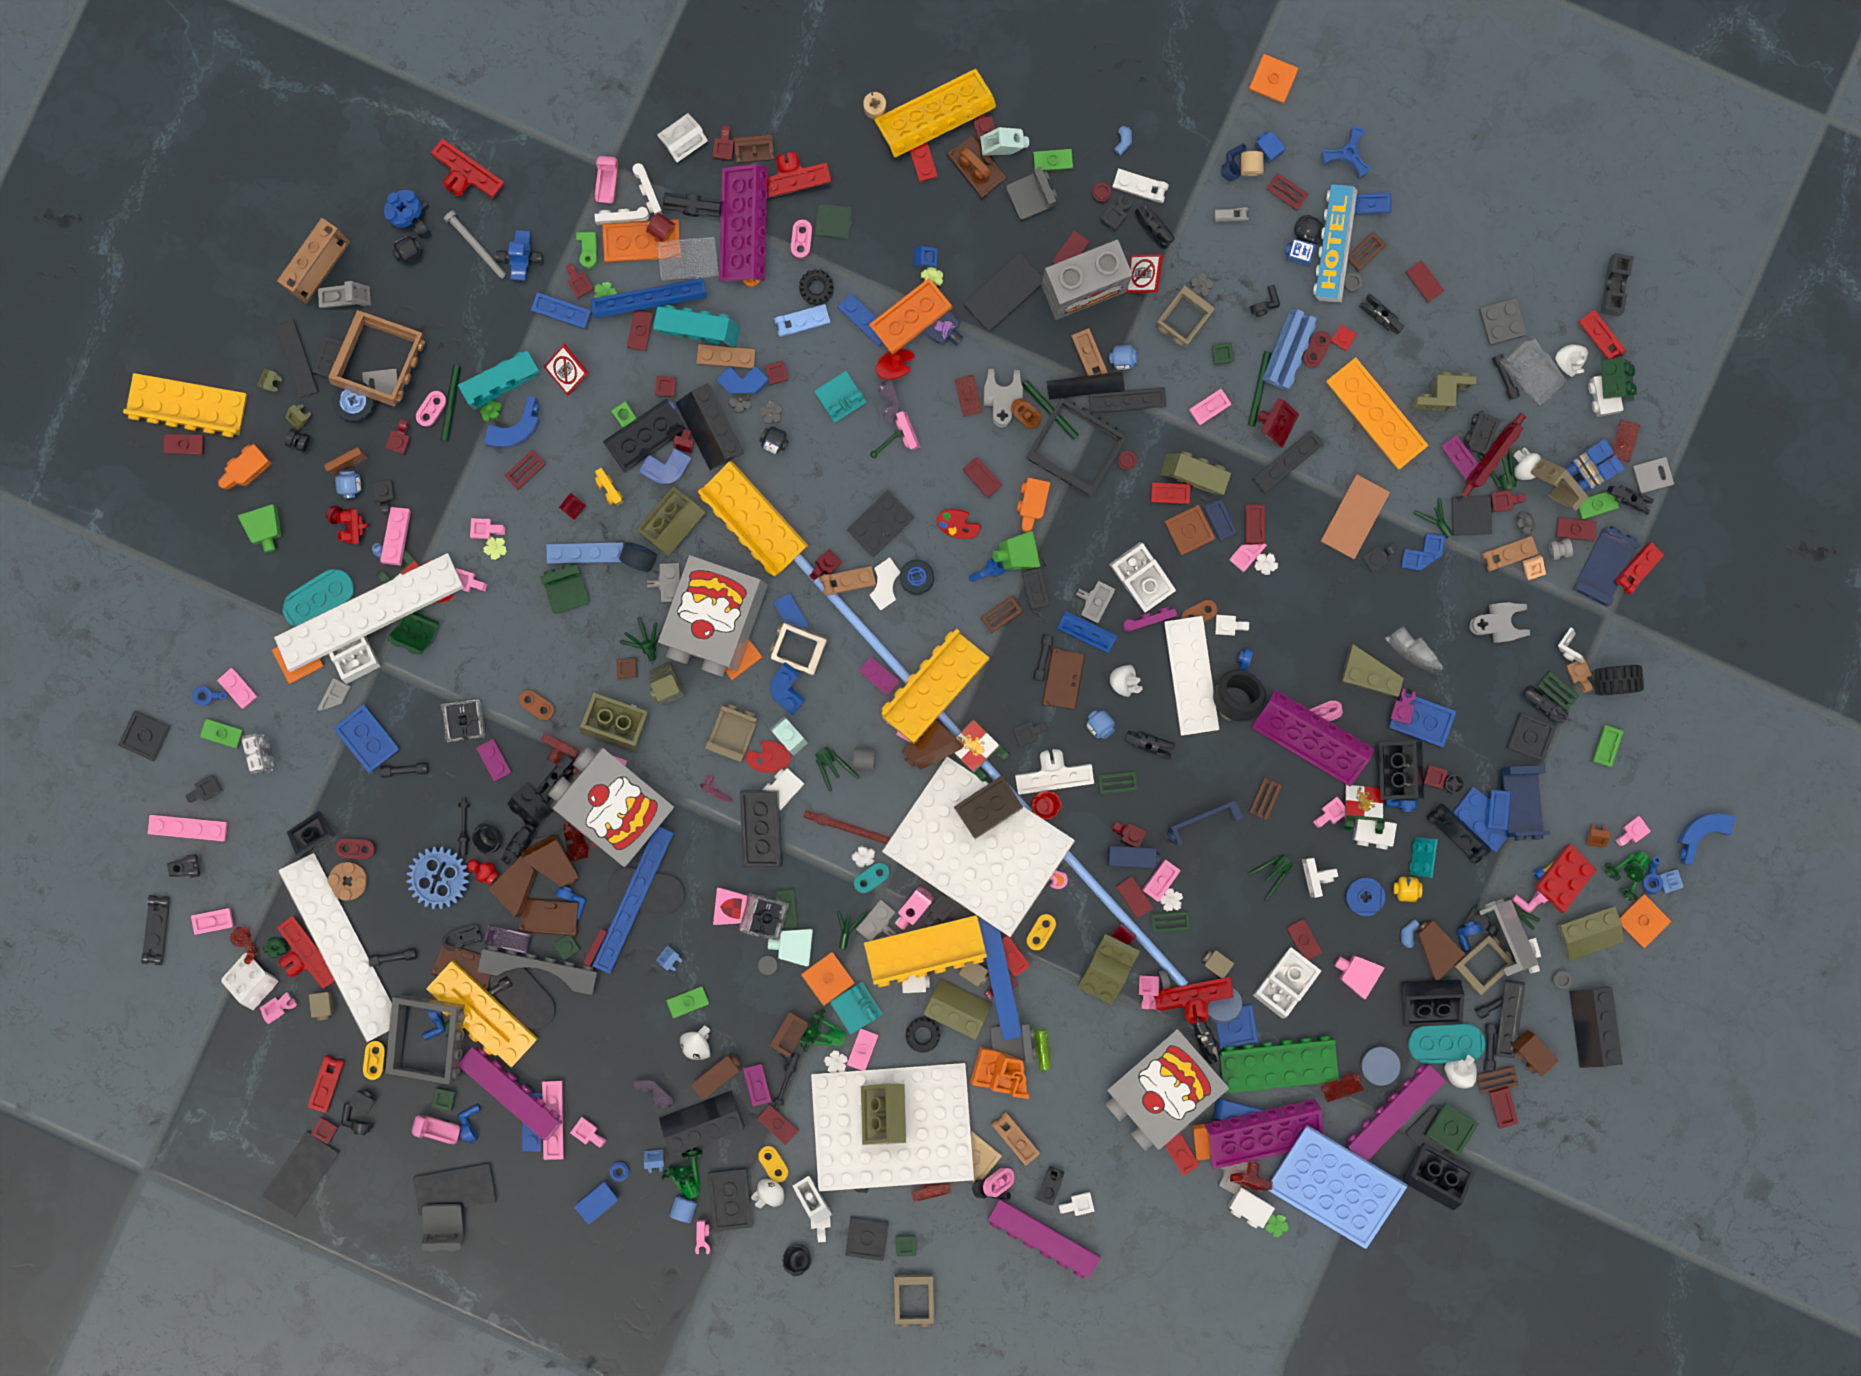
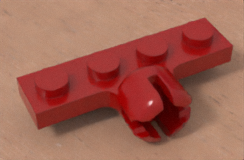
[431,138,504,199]
[767,152,832,199]
[277,916,335,989]
[1156,977,1234,1024]

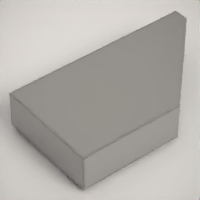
[317,678,351,711]

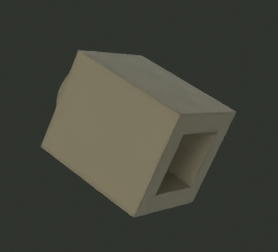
[1203,950,1234,979]
[958,961,989,987]
[309,991,334,1021]

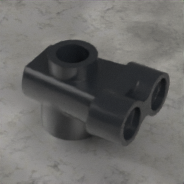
[167,854,200,878]

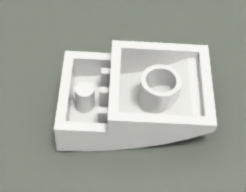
[1109,542,1176,612]
[329,636,381,684]
[1253,947,1321,1019]

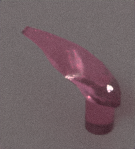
[700,775,733,803]

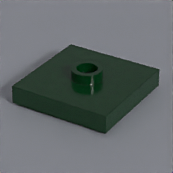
[1425,1102,1479,1156]

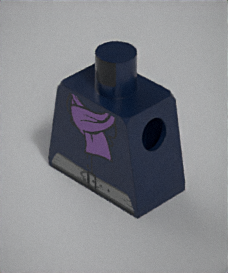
[920,311,963,346]

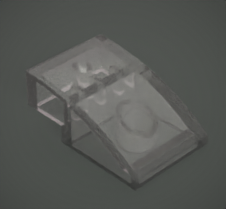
[657,237,719,281]
[1500,336,1567,407]
[1385,627,1444,673]

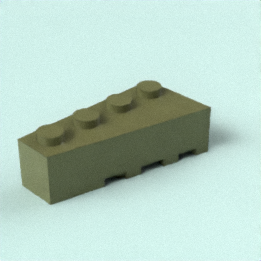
[649,661,685,705]

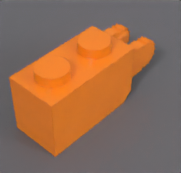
[218,444,272,490]
[1017,478,1050,533]

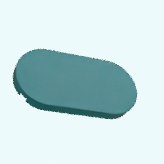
[283,569,354,627]
[1408,1024,1486,1064]

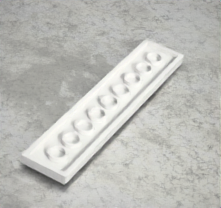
[274,553,464,672]
[278,853,392,1042]

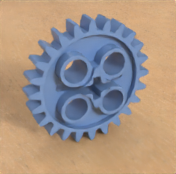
[406,847,470,909]

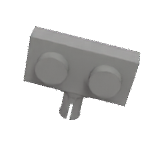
[647,563,680,603]
[1076,581,1115,624]
[856,900,896,941]
[1218,1160,1254,1195]

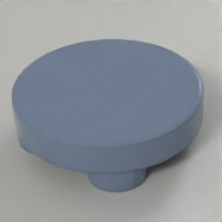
[1207,988,1242,1023]
[1360,1046,1400,1086]

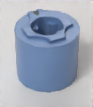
[669,1196,697,1223]

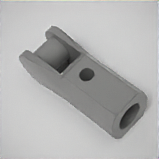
[1214,207,1249,222]

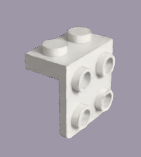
[221,953,279,1010]

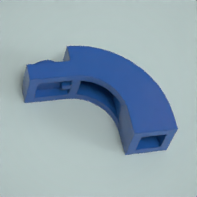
[484,396,540,449]
[1677,813,1736,865]

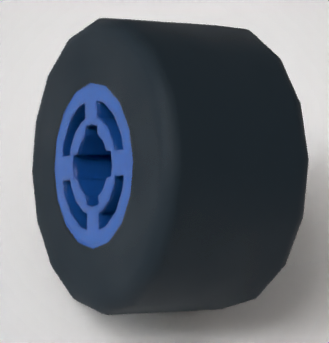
[619,542,657,572]
[900,560,934,595]

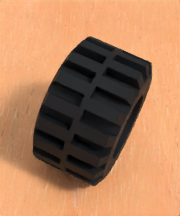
[1593,665,1644,696]

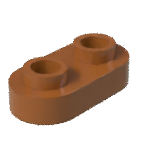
[959,147,991,180]
[1011,398,1042,429]
[1181,600,1217,622]
[519,690,555,720]

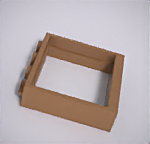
[277,218,350,304]
[329,310,425,407]

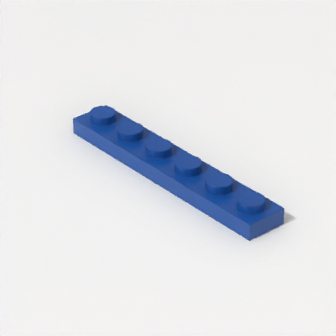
[591,278,707,318]

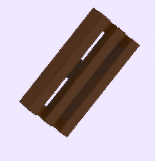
[1348,232,1386,272]
[981,596,1023,634]
[1249,777,1282,820]
[1476,1066,1519,1094]

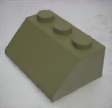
[637,486,705,556]
[580,693,648,753]
[1556,906,1624,961]
[923,979,992,1040]
[861,1083,906,1145]

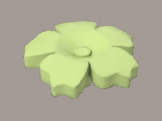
[920,267,943,286]
[483,537,507,560]

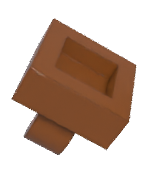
[1586,824,1610,847]

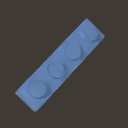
[546,543,624,564]

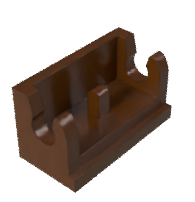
[734,135,775,163]

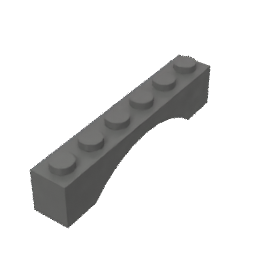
[477,945,597,995]

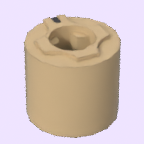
[863,92,886,119]
[1241,151,1264,176]

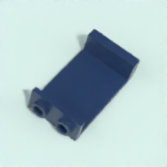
[1573,526,1641,607]
[1501,765,1551,841]
[1167,800,1243,845]

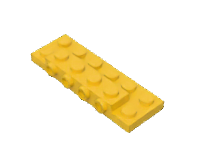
[427,960,538,1067]

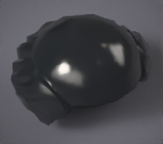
[1294,215,1323,244]
[471,824,501,854]
[782,1245,812,1277]

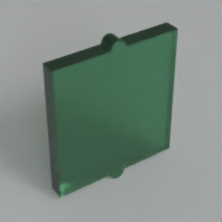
[815,204,852,239]

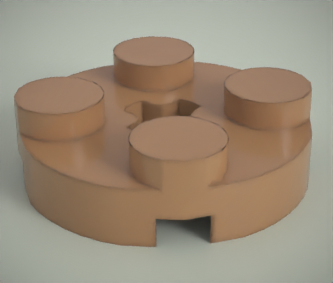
[327,862,368,901]

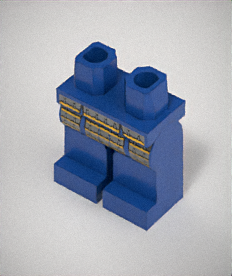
[1566,439,1625,491]

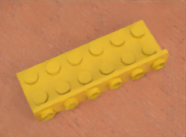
[874,69,996,157]
[123,373,248,437]
[698,461,808,576]
[881,629,989,744]
[864,915,987,987]

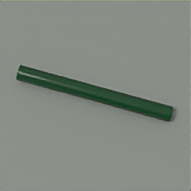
[1248,351,1271,427]
[440,365,461,441]
[1022,380,1079,440]

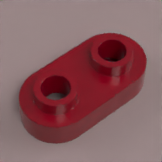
[1302,331,1331,368]
[336,839,375,859]

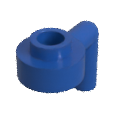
[969,557,1005,582]
[1238,648,1261,680]
[192,686,227,706]
[1385,800,1418,812]
[1642,856,1663,894]
[555,886,586,920]
[1457,920,1483,951]
[423,1009,445,1041]
[458,1104,481,1143]

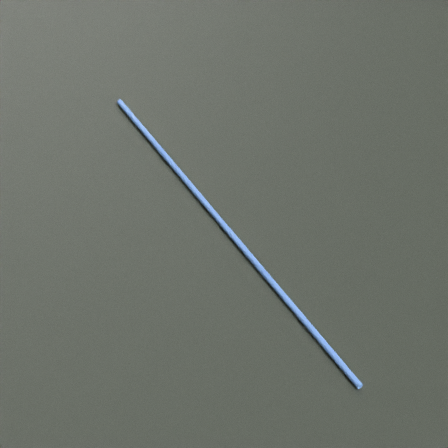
[794,554,1188,987]

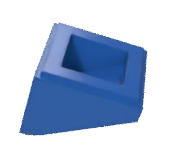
[914,246,938,267]

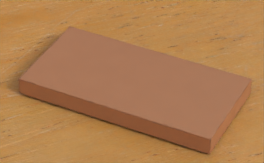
[1320,474,1390,560]

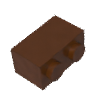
[1511,1029,1558,1076]

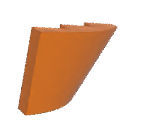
[970,1047,1029,1099]

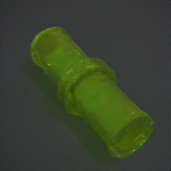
[1034,1030,1052,1070]

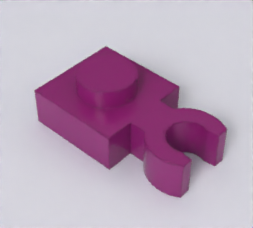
[1390,689,1416,725]

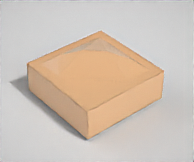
[1522,555,1546,580]

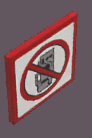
[1126,254,1163,293]
[544,344,588,396]

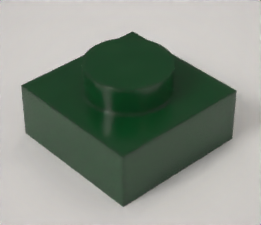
[1212,342,1234,365]
[553,935,581,960]
[432,1088,456,1111]
[896,1235,916,1257]

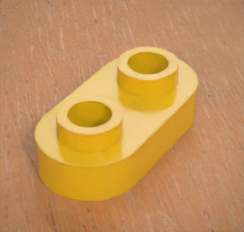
[1027,914,1056,950]
[363,1041,386,1080]
[759,1146,788,1182]

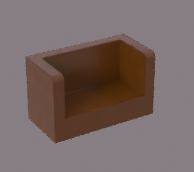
[770,1011,810,1057]

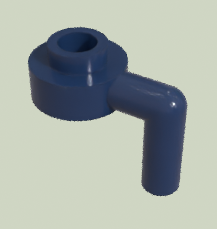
[1221,143,1247,181]

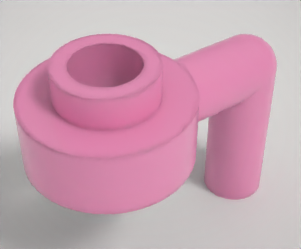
[1512,891,1548,913]

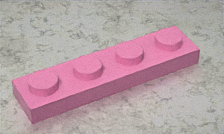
[148,815,228,841]
[542,1081,564,1160]

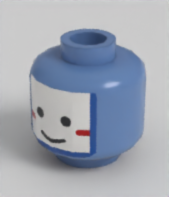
[1109,345,1138,370]
[335,469,361,498]
[1087,710,1115,739]

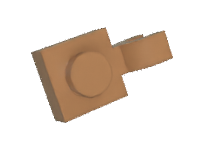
[1565,659,1593,694]

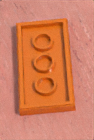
[602,219,681,263]
[869,278,953,355]

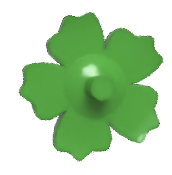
[594,281,617,298]
[480,400,502,422]
[1265,1214,1289,1238]

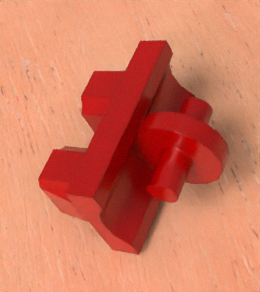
[336,508,369,544]

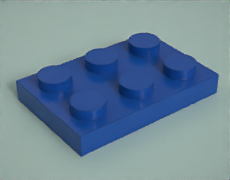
[1388,693,1456,748]
[333,704,400,773]
[1453,787,1507,852]

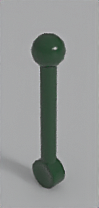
[870,429,902,458]

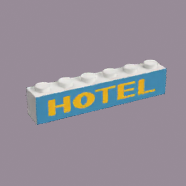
[1313,184,1357,303]

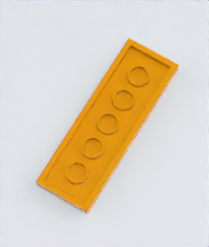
[1326,357,1429,470]

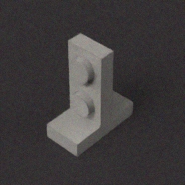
[318,281,371,309]

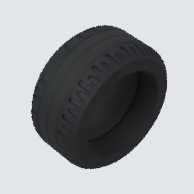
[1213,670,1266,722]

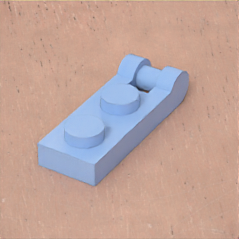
[774,304,831,337]

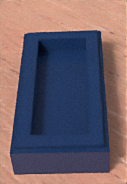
[1203,499,1238,541]

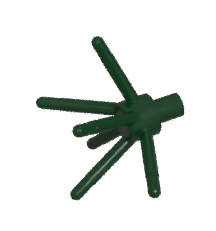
[620,617,662,661]

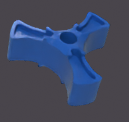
[1321,126,1371,179]
[508,230,531,281]

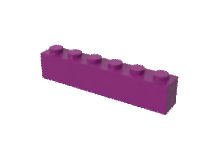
[459,1047,563,1140]
[1346,1064,1446,1161]
[988,1199,1100,1279]

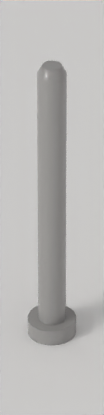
[443,210,506,279]

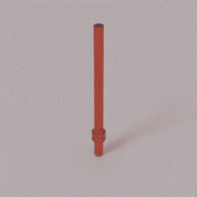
[803,810,891,845]

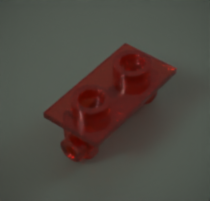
[563,823,589,861]
[1321,1073,1364,1102]

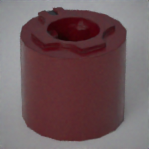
[646,213,675,243]

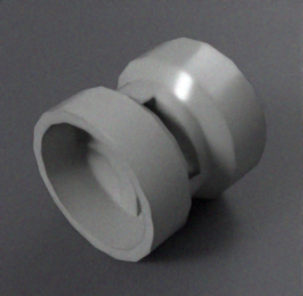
[1549,538,1573,560]

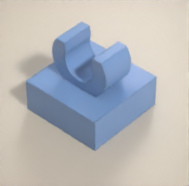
[1659,869,1684,893]
[656,945,682,971]
[644,1149,664,1173]

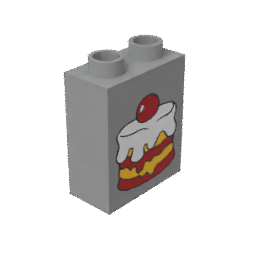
[1041,239,1132,320]
[658,555,768,677]
[548,747,674,867]
[1105,1029,1229,1151]

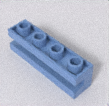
[1262,309,1317,389]

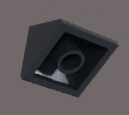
[287,811,335,857]

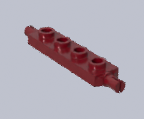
[1460,413,1526,497]

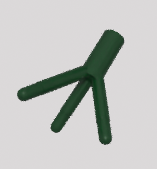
[1414,498,1453,539]
[1504,897,1540,930]
[837,911,867,950]

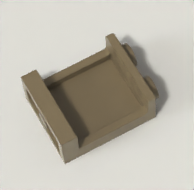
[1530,458,1588,511]
[705,704,758,762]

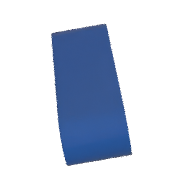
[1213,1099,1265,1120]

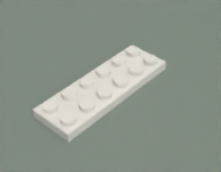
[1164,616,1219,736]

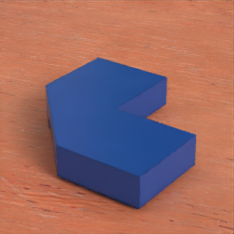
[717,366,770,394]
[1401,533,1446,571]

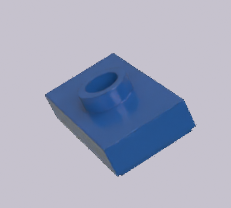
[1354,193,1391,214]

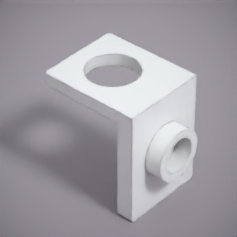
[1558,628,1584,664]

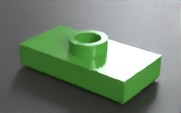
[1033,149,1073,171]
[1578,492,1619,520]
[200,719,244,749]
[1592,725,1623,768]
[666,986,709,1018]

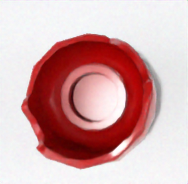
[1031,791,1062,820]

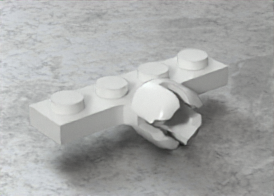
[1015,749,1094,795]

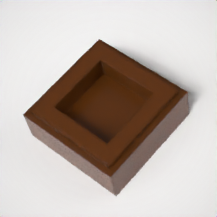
[616,658,637,679]

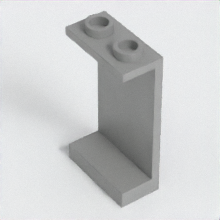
[1479,899,1538,976]

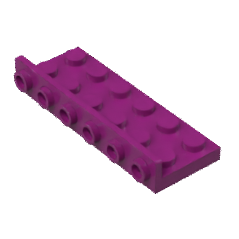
[719,164,768,282]
[1251,690,1374,786]
[1205,1099,1323,1170]

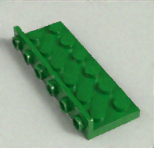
[1219,1036,1339,1094]

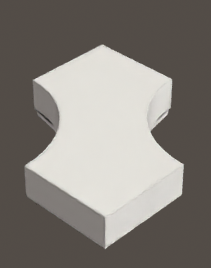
[870,557,900,611]

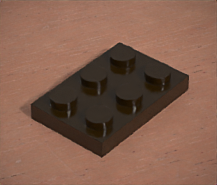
[954,776,1023,840]

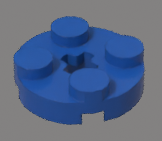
[384,190,422,228]
[1346,878,1385,916]

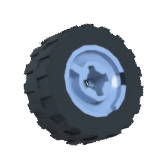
[332,379,377,423]

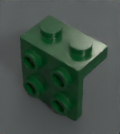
[1600,358,1637,400]
[540,563,590,614]
[387,612,440,654]

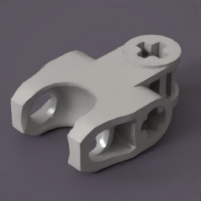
[984,369,1023,428]
[1469,602,1530,643]

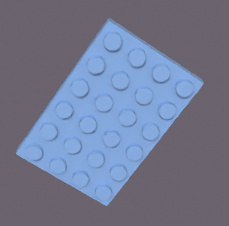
[1266,1125,1407,1249]

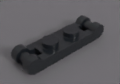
[1427,804,1491,864]
[141,895,170,966]

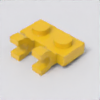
[595,468,623,506]

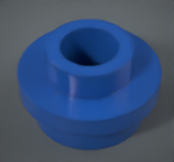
[609,1162,629,1182]

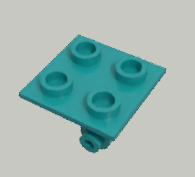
[814,371,867,423]
[1410,837,1438,878]
[830,982,883,1035]

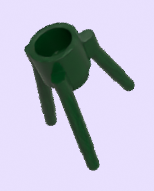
[1478,448,1517,491]
[815,747,860,792]
[1248,854,1293,901]

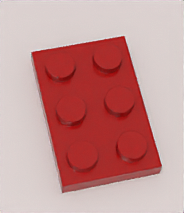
[1535,844,1597,913]

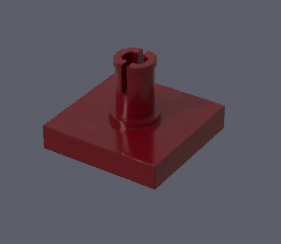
[1258,398,1299,448]

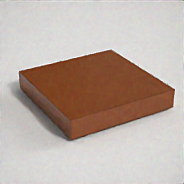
[324,448,368,476]
[1164,505,1216,556]

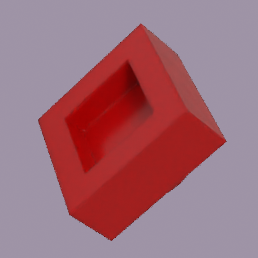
[1331,325,1357,352]

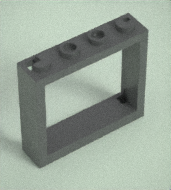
[385,994,466,1084]

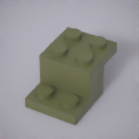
[1411,372,1476,412]
[1077,934,1140,1005]

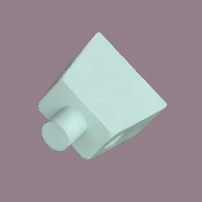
[980,127,1029,155]
[770,716,808,756]
[768,929,813,966]

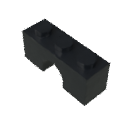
[1600,253,1634,316]

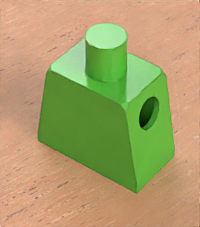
[238,504,281,553]
[993,531,1040,570]

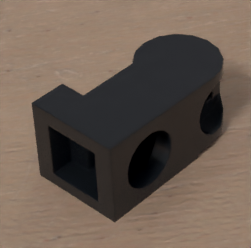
[1035,1166,1064,1205]

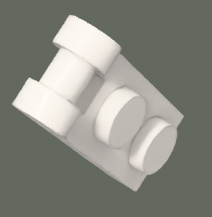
[633,163,663,215]
[1112,169,1169,203]
[595,207,650,225]

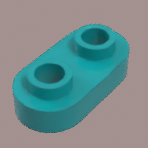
[854,863,889,893]

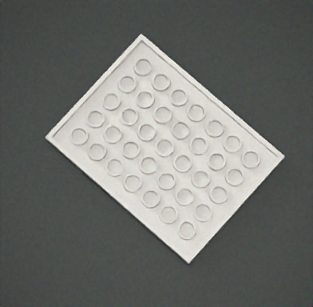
[882,757,1075,938]
[811,1063,974,1192]

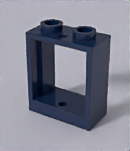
[1107,846,1160,868]

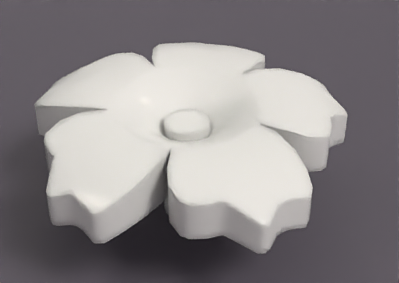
[1254,553,1278,575]
[852,846,875,867]
[1160,888,1183,911]
[824,1050,848,1073]

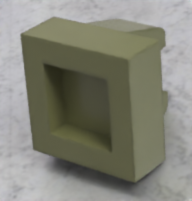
[257,369,282,391]
[285,404,311,431]

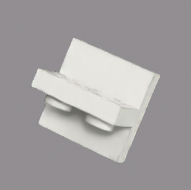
[657,113,708,162]
[1302,858,1338,898]

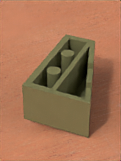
[1160,451,1231,495]
[1340,644,1404,698]

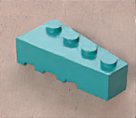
[653,305,740,348]
[458,351,541,410]

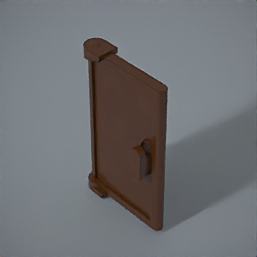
[946,135,1007,199]
[1041,648,1085,709]
[519,899,579,937]
[431,943,491,991]

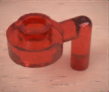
[230,927,258,964]

